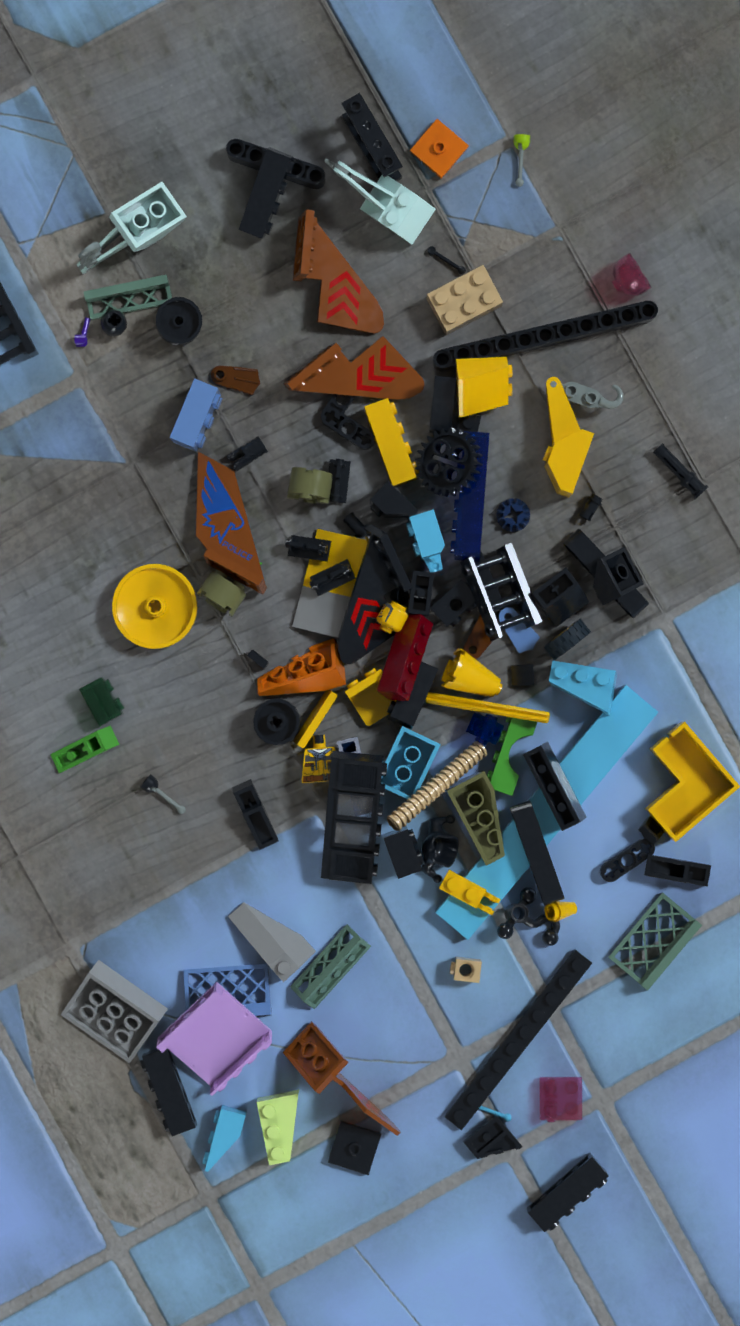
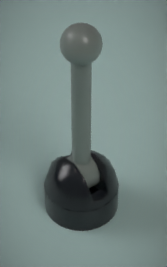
[140,774,186,814]

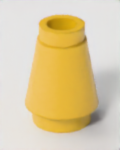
[545,901,577,922]

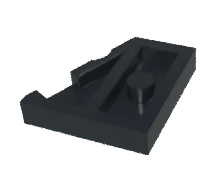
[463,1114,522,1159]

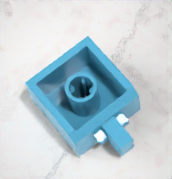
[406,509,445,573]

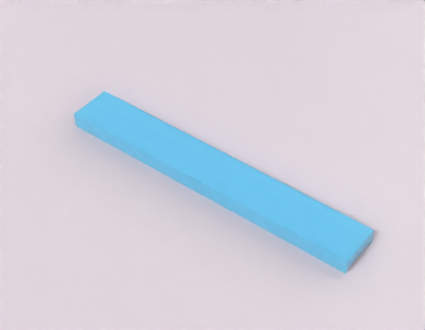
[435,685,658,940]

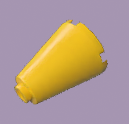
[441,648,502,698]

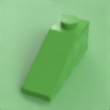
[50,725,120,773]

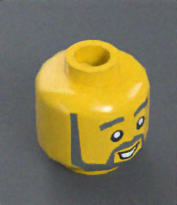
[377,601,408,634]

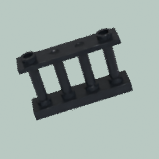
[341,92,403,181]
[0,282,39,365]
[460,543,542,641]

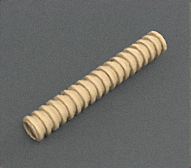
[387,741,487,831]

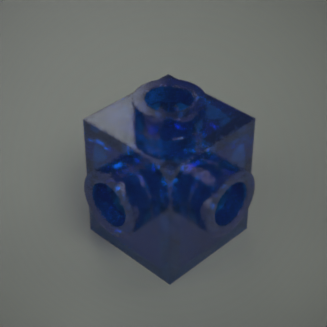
[466,712,504,745]

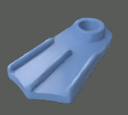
[498,607,540,653]

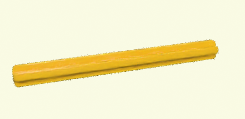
[426,692,550,723]

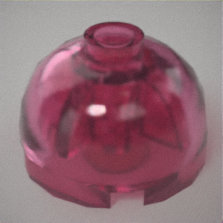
[612,253,651,296]

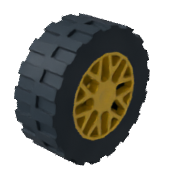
[544,618,591,660]

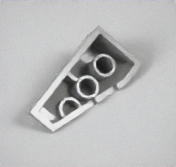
[228,902,316,982]

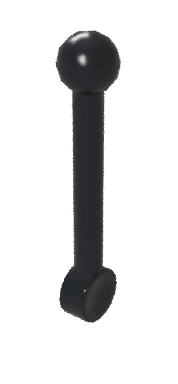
[428,246,466,274]

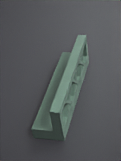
[83,275,172,320]
[290,924,371,1009]

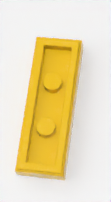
[293,690,338,748]

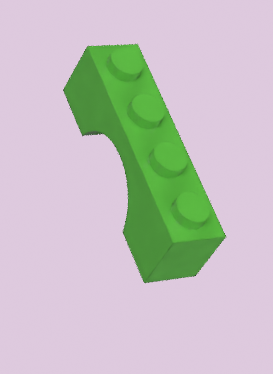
[487,717,537,796]

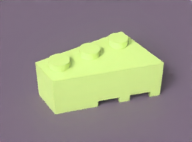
[256,1089,299,1165]

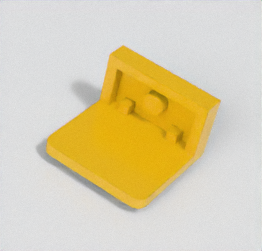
[345,668,396,726]

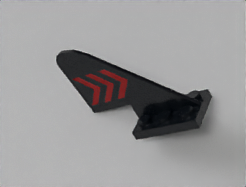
[337,524,413,664]

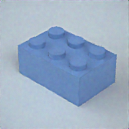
[170,378,222,452]

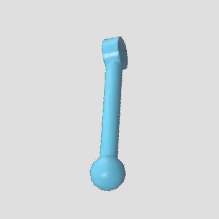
[479,1106,512,1122]

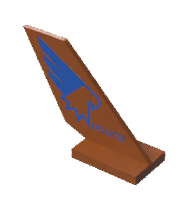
[196,452,267,595]

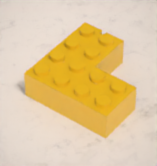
[645,721,740,842]

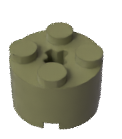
[287,467,333,504]
[197,569,246,617]

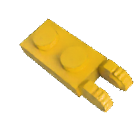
[439,870,501,915]

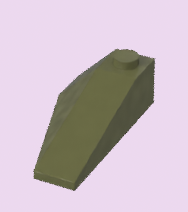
[446,771,505,866]

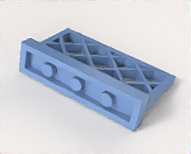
[183,964,272,1016]

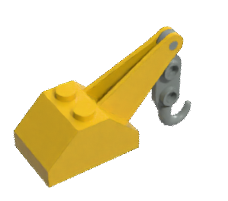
[543,377,624,498]

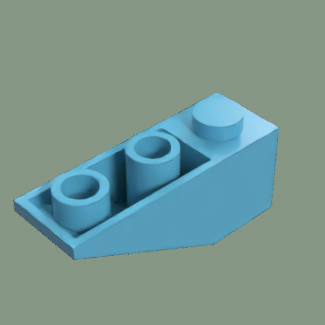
[202,1105,247,1172]

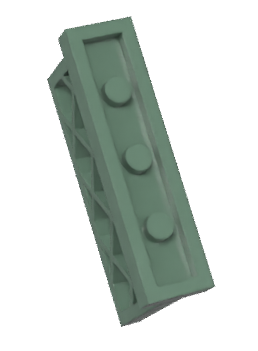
[609,892,702,991]

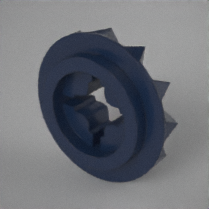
[496,498,530,532]

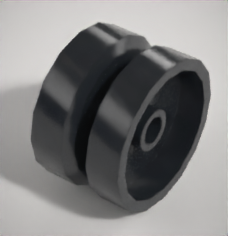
[156,297,202,345]
[253,699,301,745]

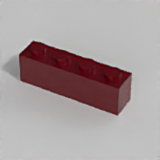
[377,614,433,701]

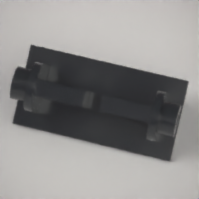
[328,459,351,503]
[285,535,332,562]
[310,559,356,596]

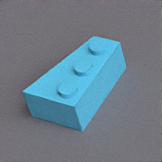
[549,660,617,716]

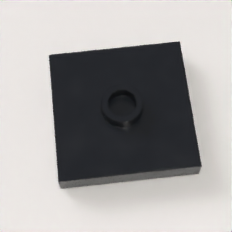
[328,1121,381,1175]

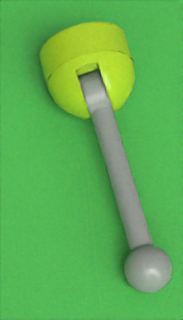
[513,134,530,187]

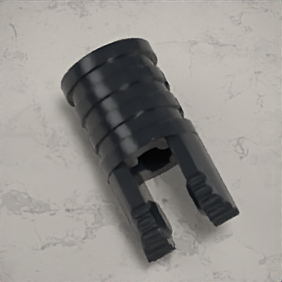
[227,436,268,471]

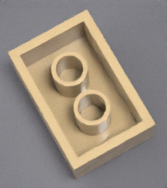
[426,265,503,336]

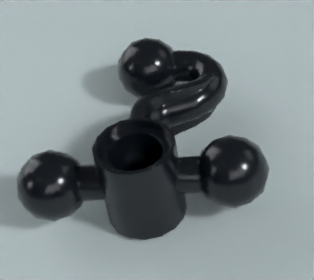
[497,887,560,946]

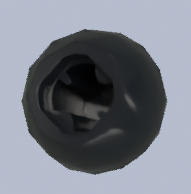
[100,309,127,337]

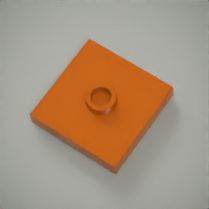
[410,119,469,179]

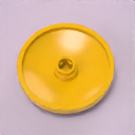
[112,564,198,649]

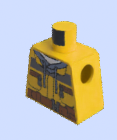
[302,734,336,783]

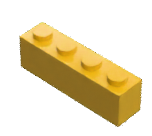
[364,398,419,487]

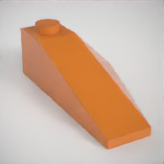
[257,638,346,696]

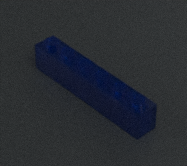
[450,431,490,562]

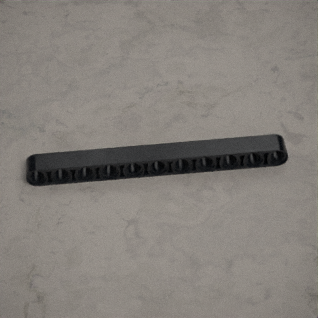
[433,301,658,371]

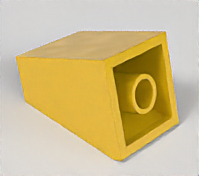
[456,357,512,417]

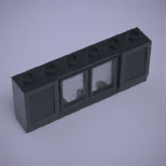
[321,751,387,884]

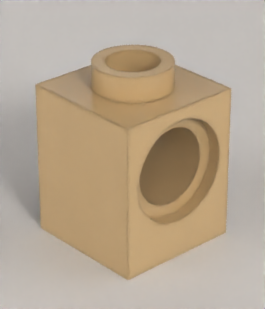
[450,957,482,983]

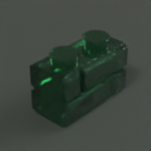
[79,677,124,726]

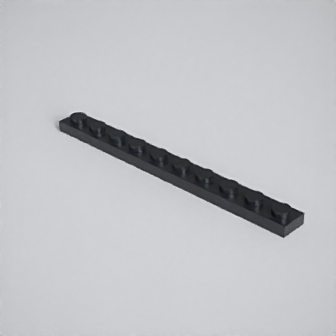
[445,949,592,1130]

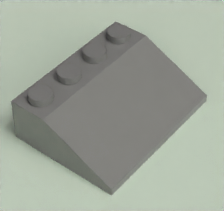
[61,960,168,1063]

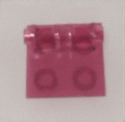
[540,1077,582,1122]

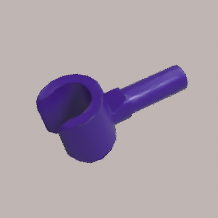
[74,318,90,347]

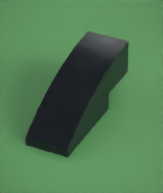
[232,779,279,850]
[644,854,711,887]

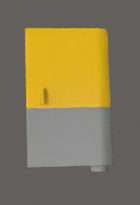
[292,529,368,641]

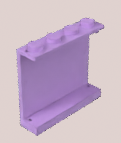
[156,982,272,1096]

